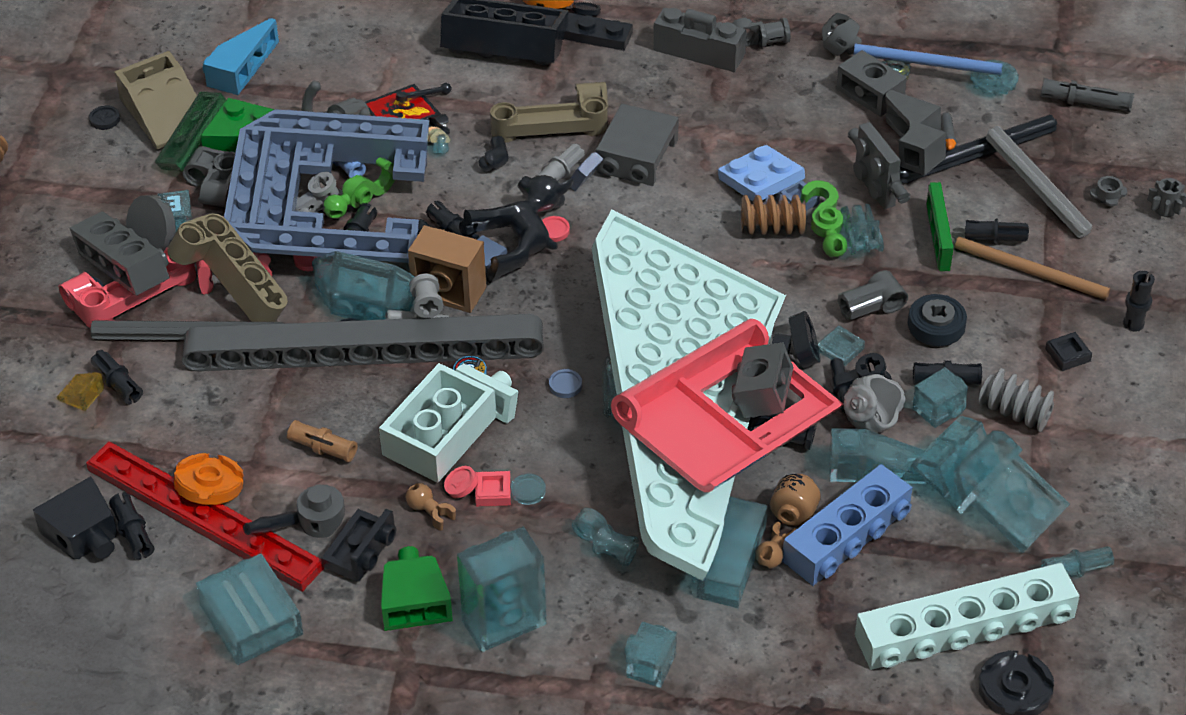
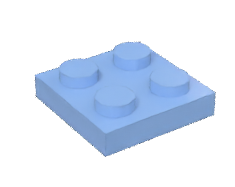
[718,145,805,201]

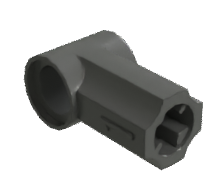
[838,270,908,320]

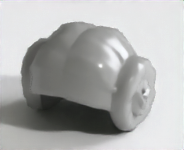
[843,374,906,434]

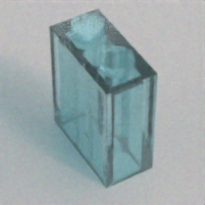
[196,553,303,665]

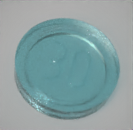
[511,474,546,505]

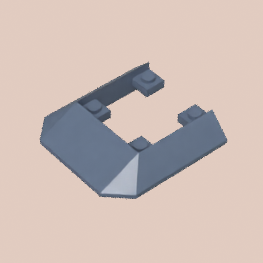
[224,109,429,263]

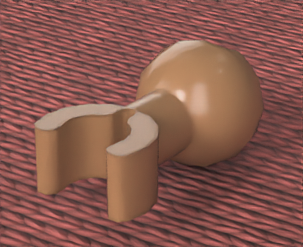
[405,483,456,531]
[755,522,796,569]

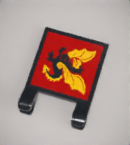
[365,84,450,135]

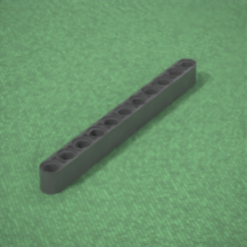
[182,314,544,371]

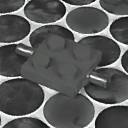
[848,122,910,210]

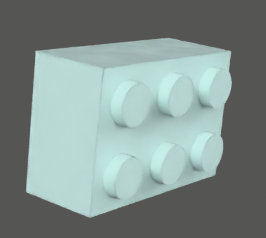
[379,363,496,483]

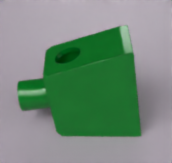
[381,546,453,631]

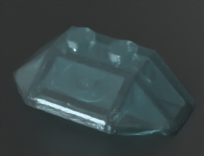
[312,251,415,320]

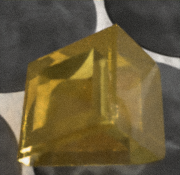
[57,372,104,411]

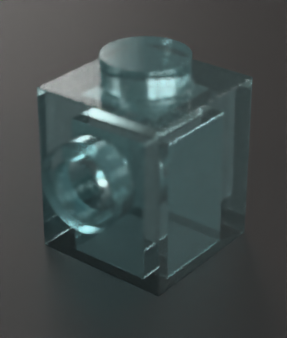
[912,367,968,428]
[625,622,677,688]

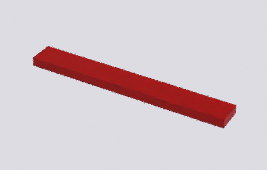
[86,441,325,592]

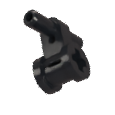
[830,353,892,413]

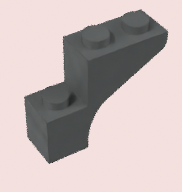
[885,90,946,175]

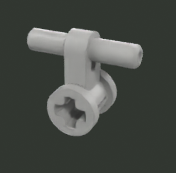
[295,172,342,213]
[385,274,449,319]

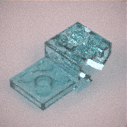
[911,416,1070,553]

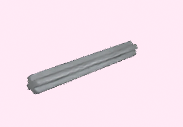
[986,126,1092,238]

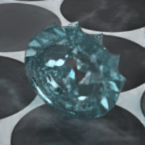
[970,60,1019,96]

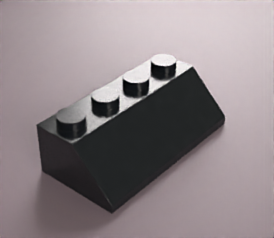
[440,0,569,65]

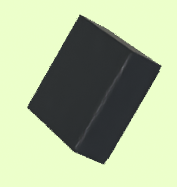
[1045,332,1092,371]

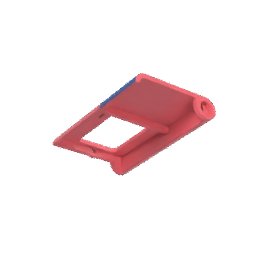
[611,319,843,493]

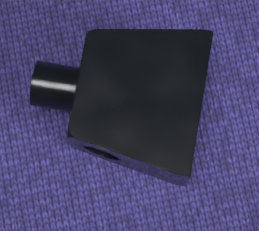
[33,476,118,559]

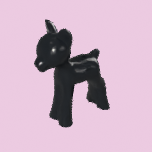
[459,175,573,284]

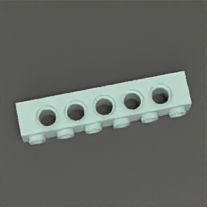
[855,563,1079,670]

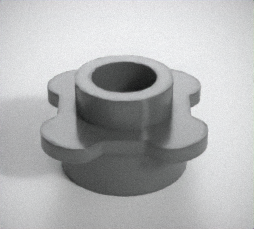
[1090,176,1127,206]

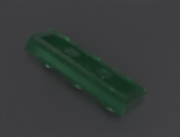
[155,91,226,172]

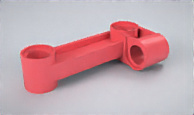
[58,247,197,328]

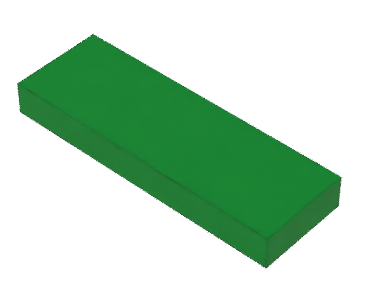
[926,182,954,271]

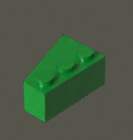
[201,98,274,153]

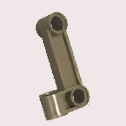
[490,82,608,143]

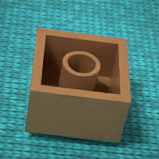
[408,225,486,313]

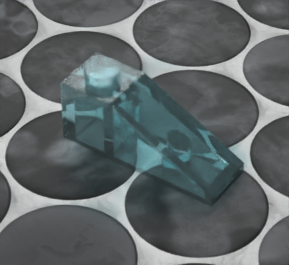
[829,428,935,484]

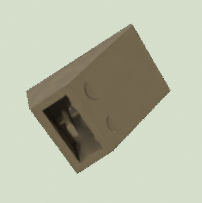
[114,51,210,149]

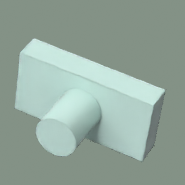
[456,363,518,424]

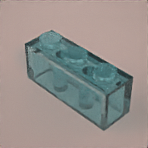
[692,496,768,608]

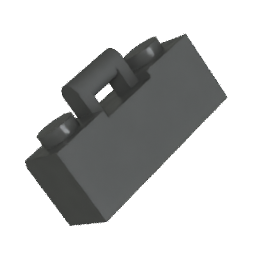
[653,8,747,72]

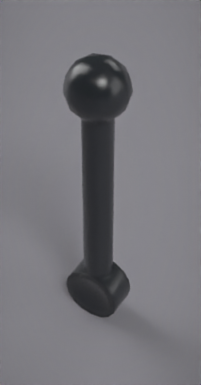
[396,83,452,102]

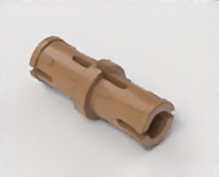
[287,420,358,462]

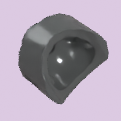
[822,13,862,56]
[296,485,345,538]

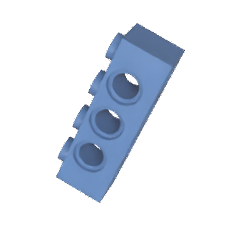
[782,464,912,586]

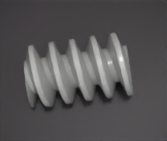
[978,368,1054,432]

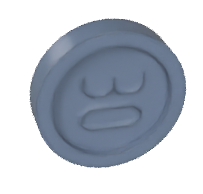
[549,369,582,398]

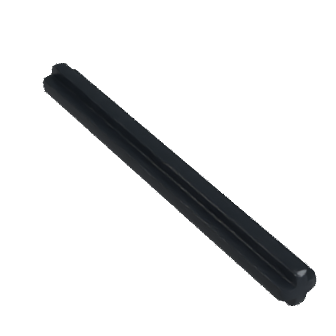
[899,115,1057,184]

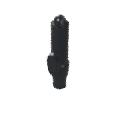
[243,511,299,535]

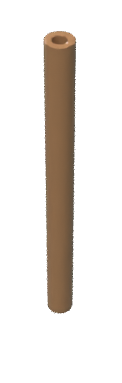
[955,236,1110,300]

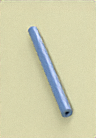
[854,44,1003,75]

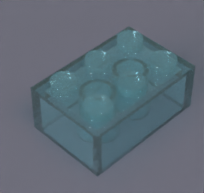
[457,526,547,653]

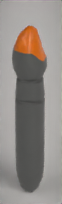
[941,112,956,150]

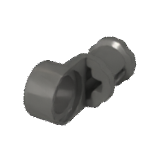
[732,18,791,47]

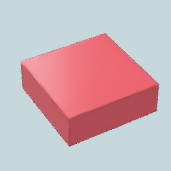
[475,471,511,507]

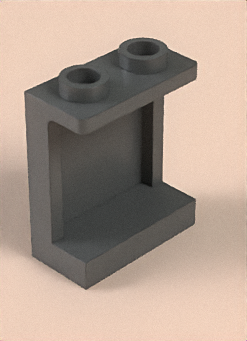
[596,103,679,186]

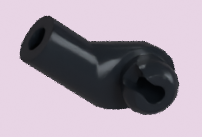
[478,136,509,172]

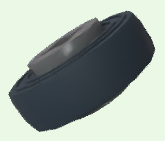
[907,294,967,347]

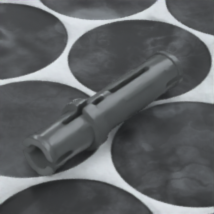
[1040,78,1134,112]

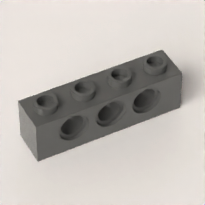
[70,211,170,296]

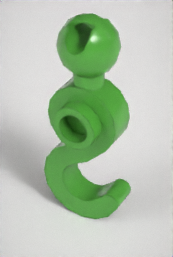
[324,157,395,219]
[800,180,848,257]

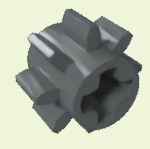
[1147,178,1186,217]

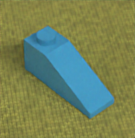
[203,18,279,95]

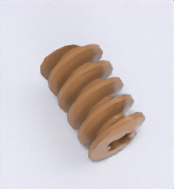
[741,195,806,235]

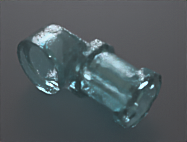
[572,508,639,566]

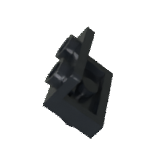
[321,509,397,582]

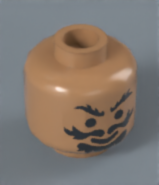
[770,474,821,526]

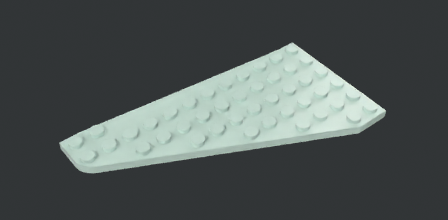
[591,209,786,581]

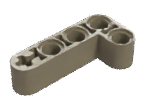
[167,213,288,322]

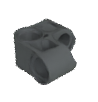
[183,146,235,208]

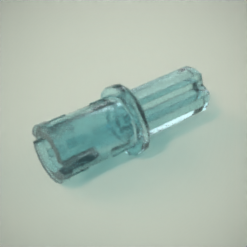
[1041,546,1114,578]

